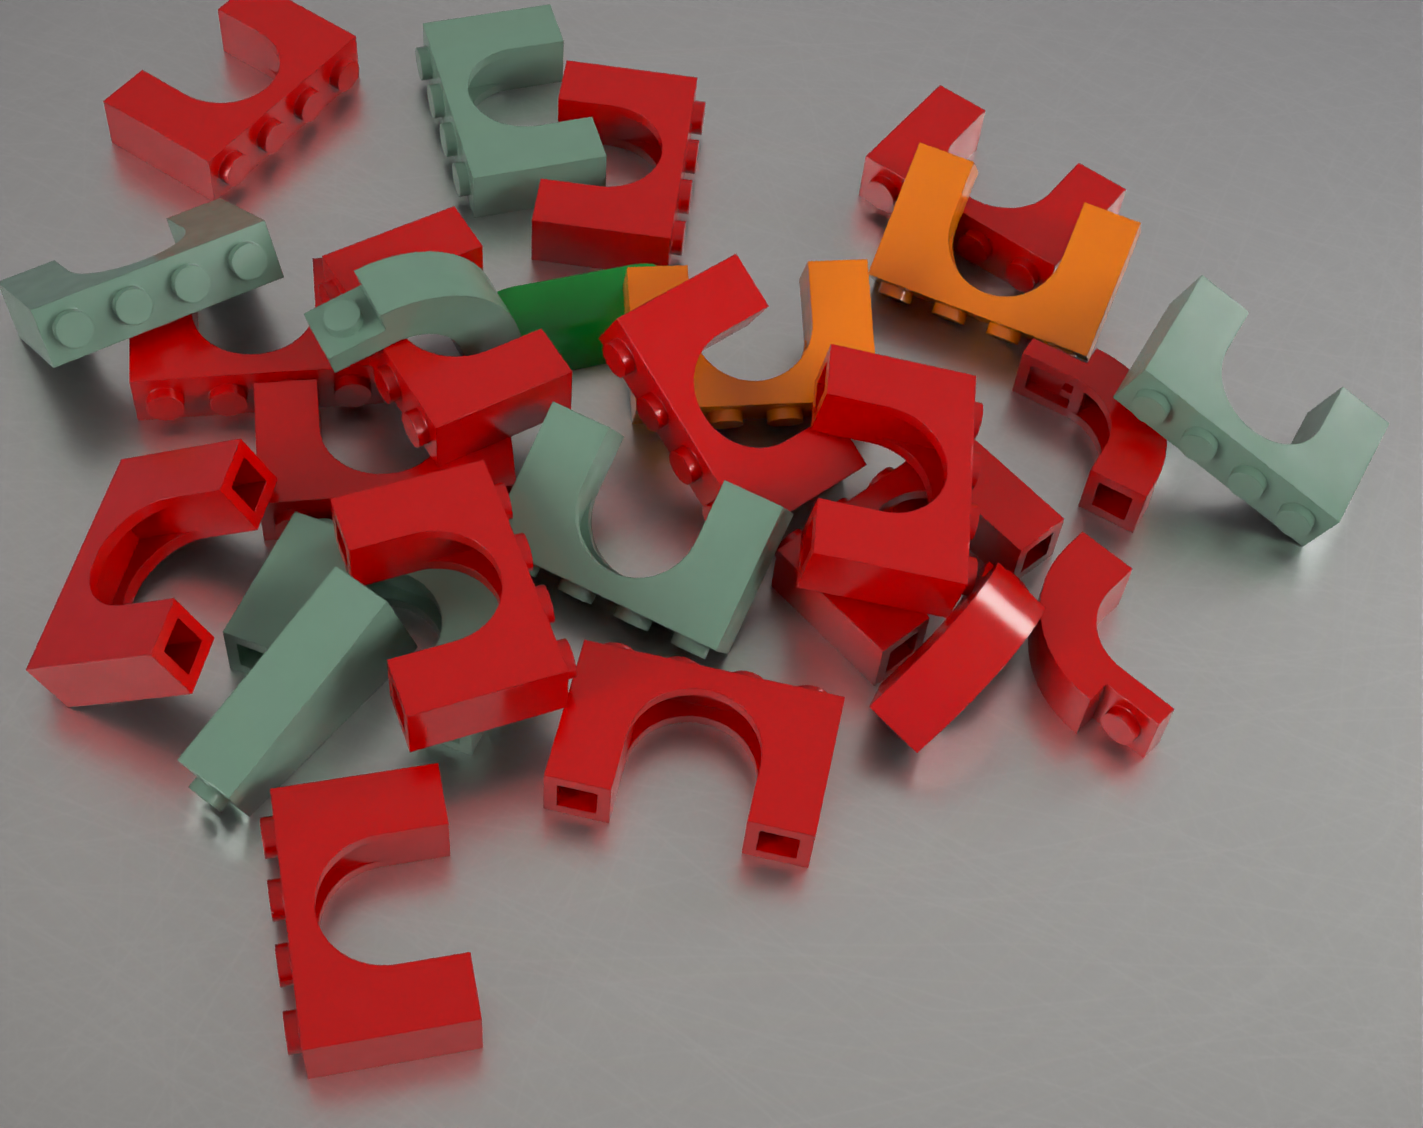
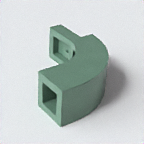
[304,251,521,373]

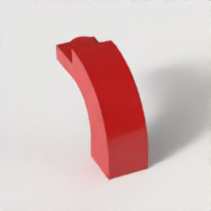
[1012,338,1167,533]
[1028,531,1174,758]
[869,561,1045,753]

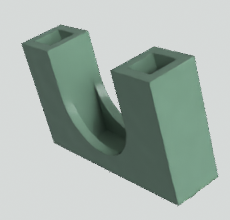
[415,4,607,218]
[0,198,284,368]
[1113,275,1389,546]
[509,402,793,659]
[223,511,499,755]

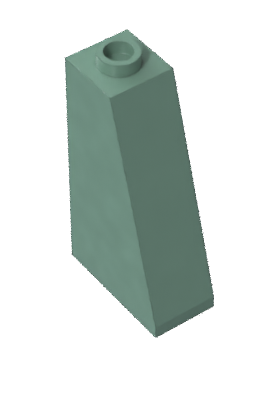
[177,566,418,817]

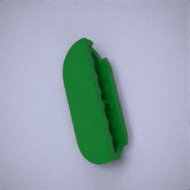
[497,264,656,370]

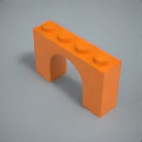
[868,143,1141,361]
[623,259,875,432]

